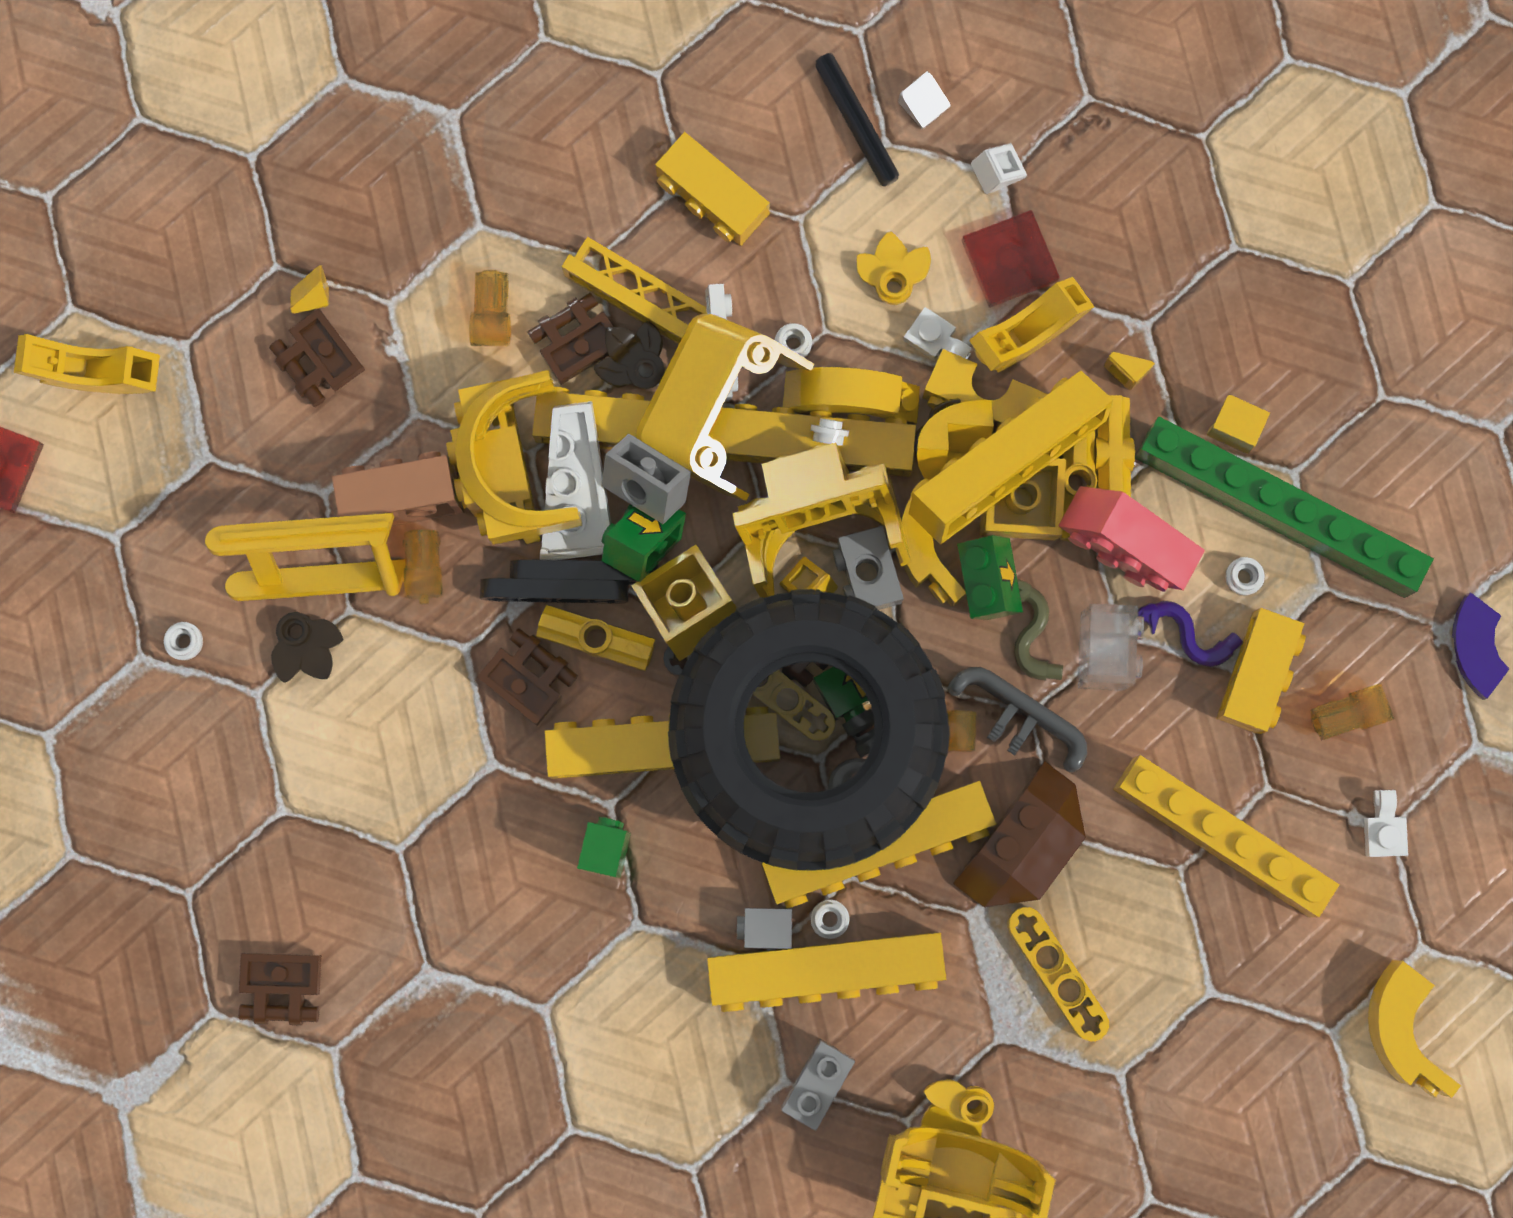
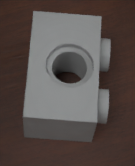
[601,434,691,524]
[832,526,904,610]
[781,1038,855,1131]

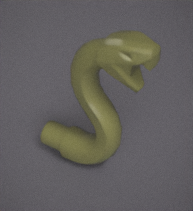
[1014,579,1063,681]

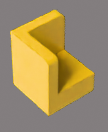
[1207,395,1270,454]

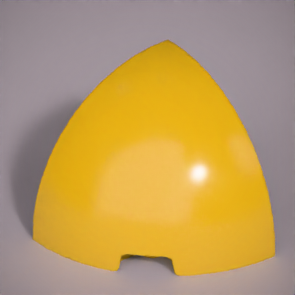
[917,400,994,480]

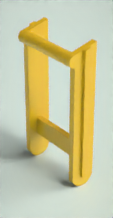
[205,513,408,601]

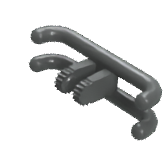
[948,667,1087,772]

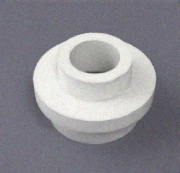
[775,323,812,358]
[810,418,849,446]
[1225,557,1265,595]
[164,622,203,660]
[811,900,849,939]

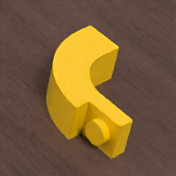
[969,277,1095,373]
[14,334,160,394]
[783,367,920,424]
[901,496,966,607]
[1368,960,1461,1098]

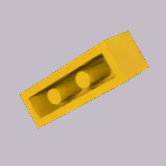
[655,132,770,246]
[1216,608,1306,734]

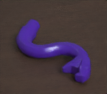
[1129,601,1243,667]

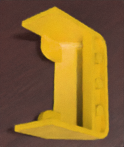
[636,314,814,501]

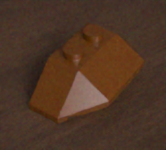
[953,761,1086,907]

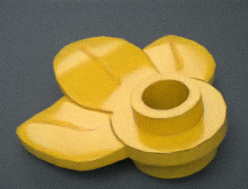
[856,231,931,305]
[920,1079,994,1137]

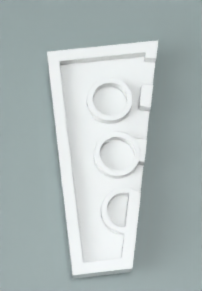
[540,401,611,560]

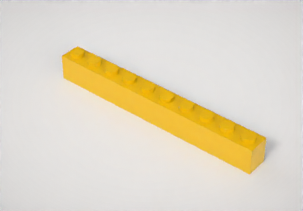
[532,387,916,477]

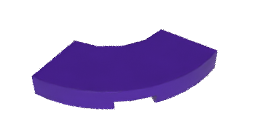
[1452,592,1509,700]

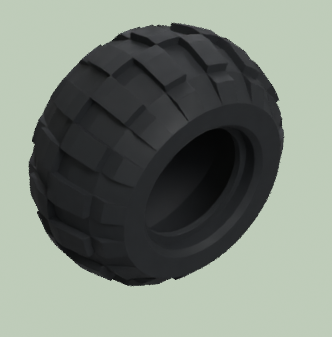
[668,589,950,871]

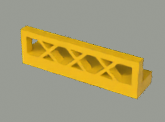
[561,237,707,345]

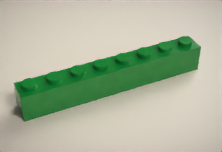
[1135,416,1434,598]

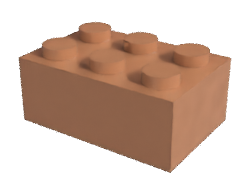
[332,452,464,526]

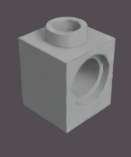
[737,908,792,949]

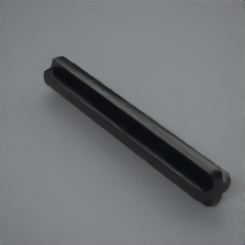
[816,53,899,187]

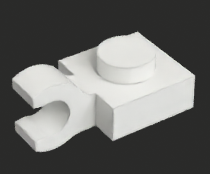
[904,307,972,361]
[1364,790,1408,857]

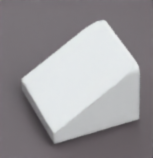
[898,71,951,130]
[971,143,1027,194]

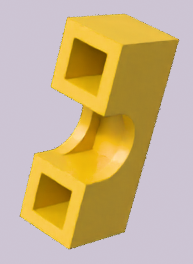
[922,349,1047,430]

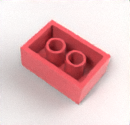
[1059,486,1205,592]

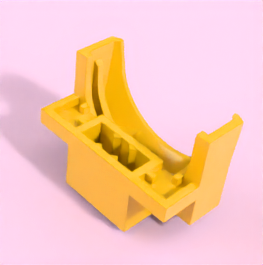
[446,370,583,545]
[732,442,911,598]
[872,1127,1055,1218]

